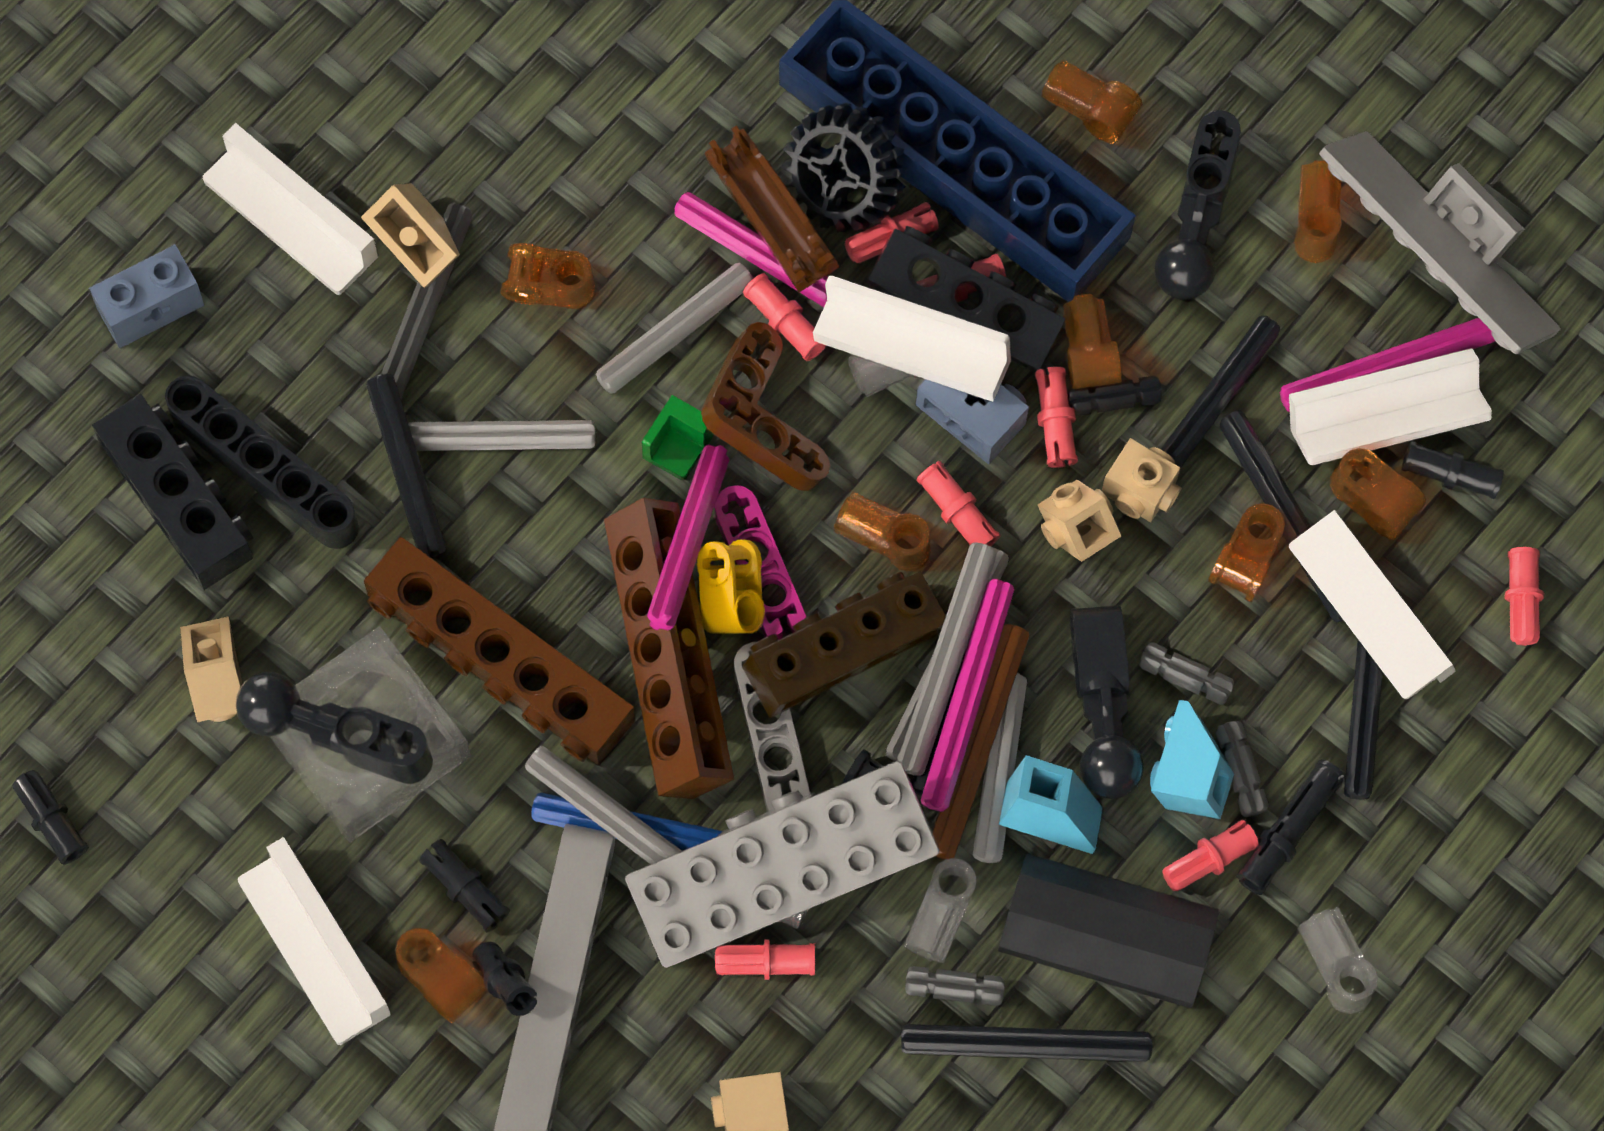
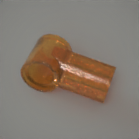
[1041,60,1142,144]
[1294,160,1342,263]
[1063,294,1121,389]
[834,492,931,571]

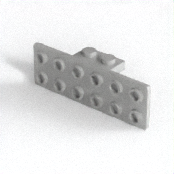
[1319,131,1560,354]
[625,761,939,967]

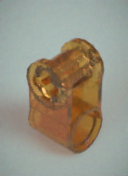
[500,243,595,309]
[1330,448,1426,539]
[1208,503,1285,603]
[395,928,487,1024]

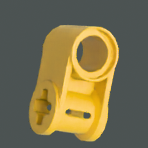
[697,539,765,634]

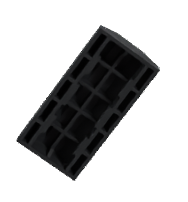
[998,853,1219,1008]

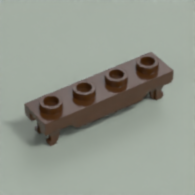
[704,125,839,293]

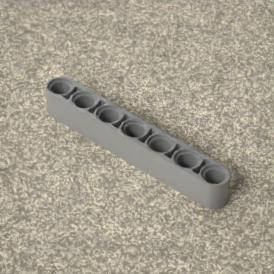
[494,823,616,1131]

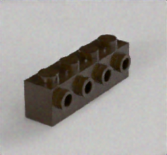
[742,571,946,718]

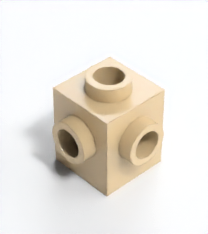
[1102,438,1182,522]
[1038,480,1121,562]

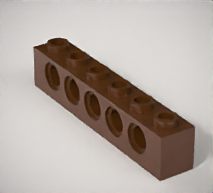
[604,497,735,799]
[364,536,635,766]

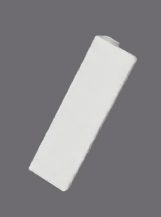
[203,123,378,295]
[813,276,1011,402]
[1289,348,1492,465]
[1289,510,1456,699]
[238,837,391,1045]

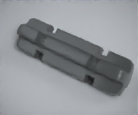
[1139,642,1234,705]
[1216,721,1269,818]
[905,966,1005,1006]

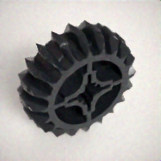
[781,103,908,232]

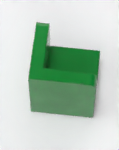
[642,395,714,480]

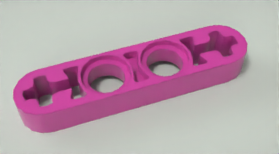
[714,485,807,640]

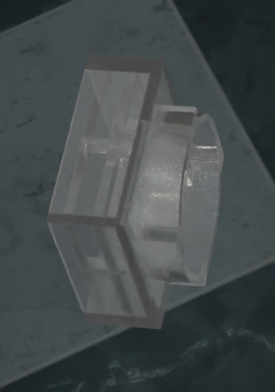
[269,626,471,843]

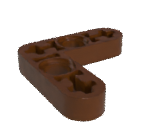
[701,322,830,491]

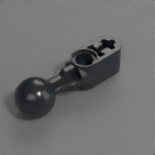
[1155,110,1241,300]
[1070,605,1144,799]
[236,672,433,784]

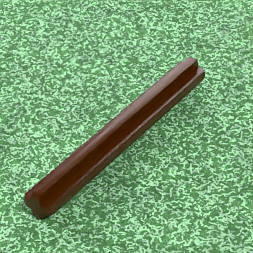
[932,624,1029,860]

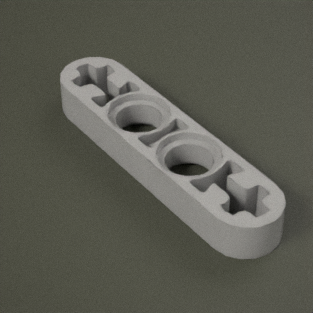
[734,642,810,812]

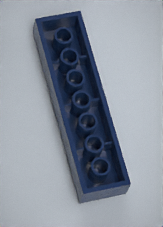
[779,0,1136,305]

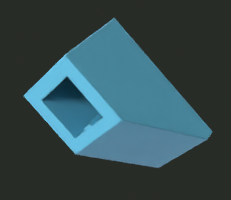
[1150,700,1234,819]
[999,755,1103,854]

